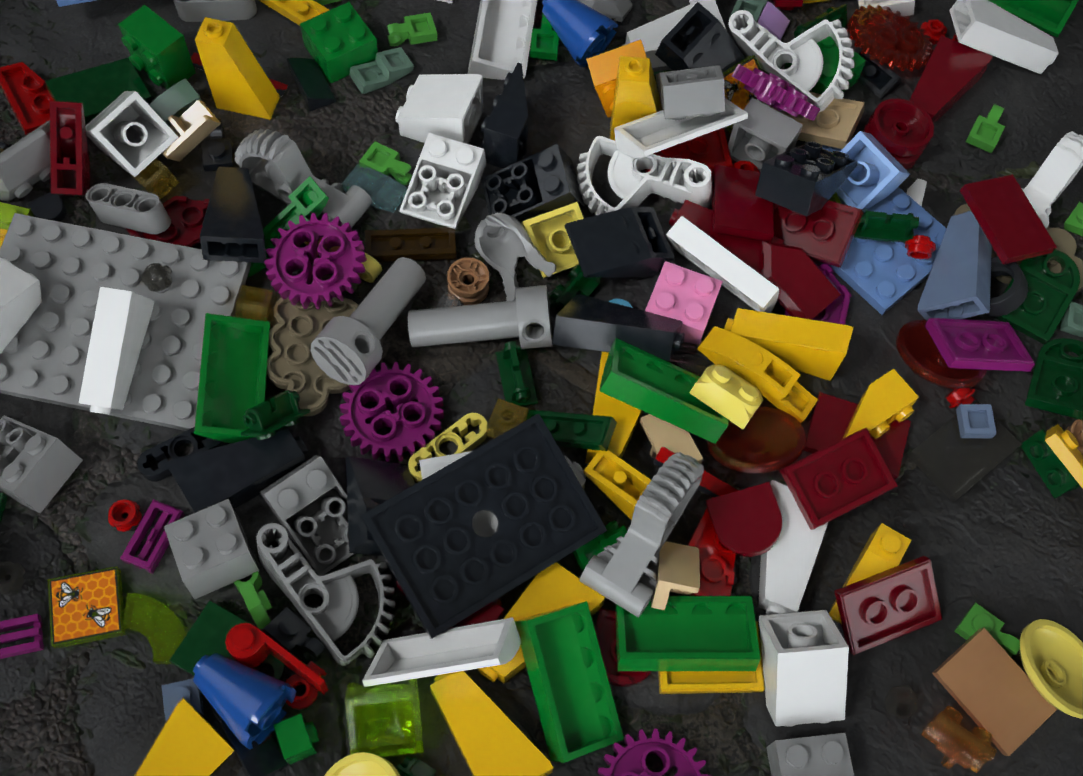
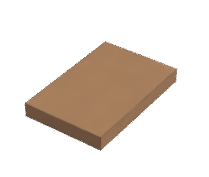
[932,628,1057,756]

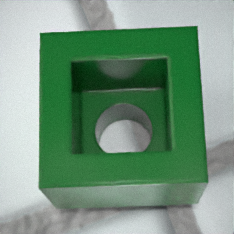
[273,714,320,764]

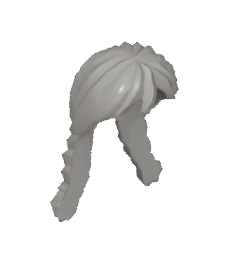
[474,213,557,301]

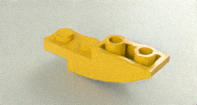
[697,326,818,425]

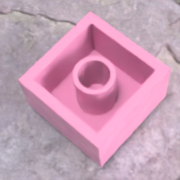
[645,261,723,348]

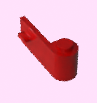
[225,623,328,695]

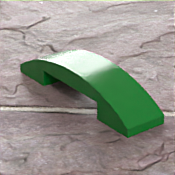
[247,176,329,278]

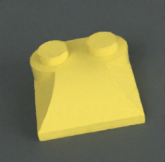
[521,202,584,278]
[689,364,763,429]

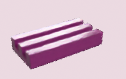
[120,499,185,574]
[0,614,44,659]

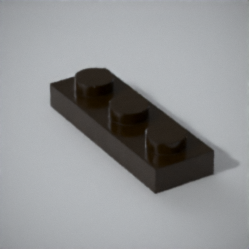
[365,227,456,262]

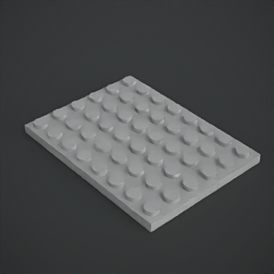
[0,213,251,431]

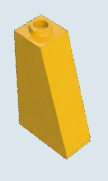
[195,17,279,120]
[610,56,663,141]
[724,308,853,381]
[585,351,643,464]
[477,562,605,684]
[430,671,553,776]
[134,697,235,776]

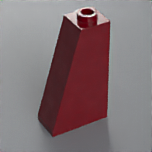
[909,35,993,124]
[669,199,784,275]

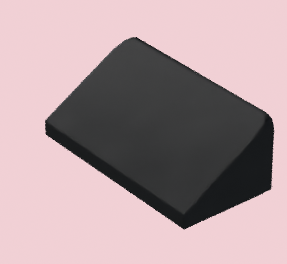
[854,44,902,99]
[287,57,336,111]
[219,718,288,776]

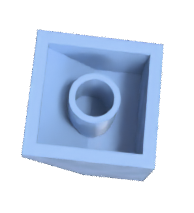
[836,131,910,211]

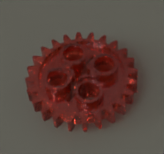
[847,5,934,72]

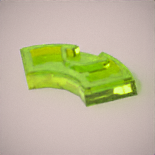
[123,593,187,664]

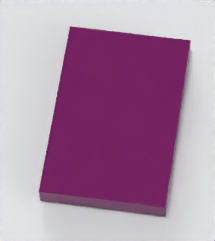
[925,318,1035,372]

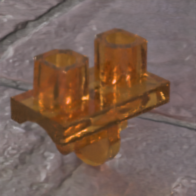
[921,706,997,773]

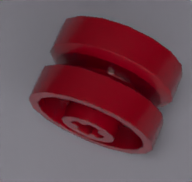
[863,98,934,170]

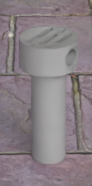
[310,257,426,385]
[408,285,553,349]

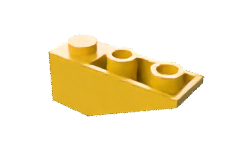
[843,369,919,439]

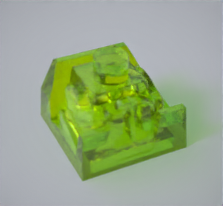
[345,679,424,757]

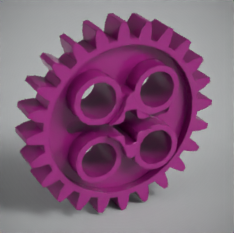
[732,64,820,121]
[264,213,367,309]
[339,362,444,462]
[597,728,711,776]

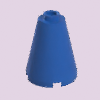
[542,0,618,67]
[193,653,296,750]

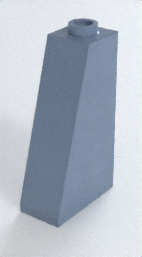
[918,211,992,321]

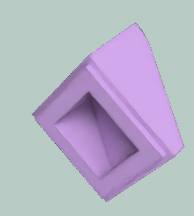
[758,2,790,41]

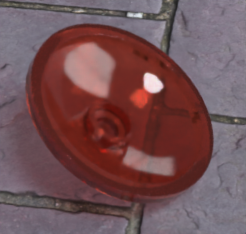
[896,320,987,389]
[707,406,806,474]

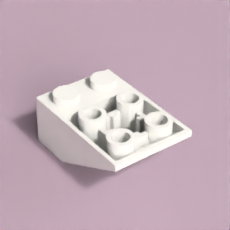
[399,133,487,230]

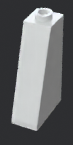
[622,0,727,68]
[949,0,1059,74]
[79,287,155,415]
[758,480,828,615]

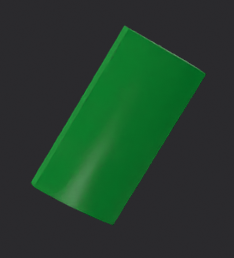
[988,0,1079,38]
[194,313,270,443]
[599,338,728,444]
[616,596,761,671]
[515,601,624,763]

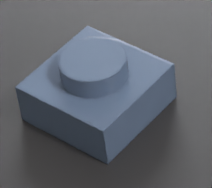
[956,404,997,439]
[161,678,204,721]

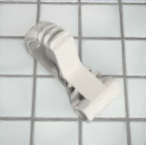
[728,10,855,112]
[1021,131,1083,231]
[577,136,713,215]

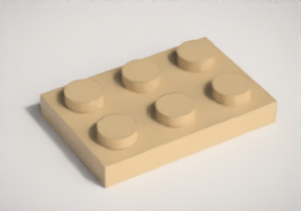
[772,92,865,149]

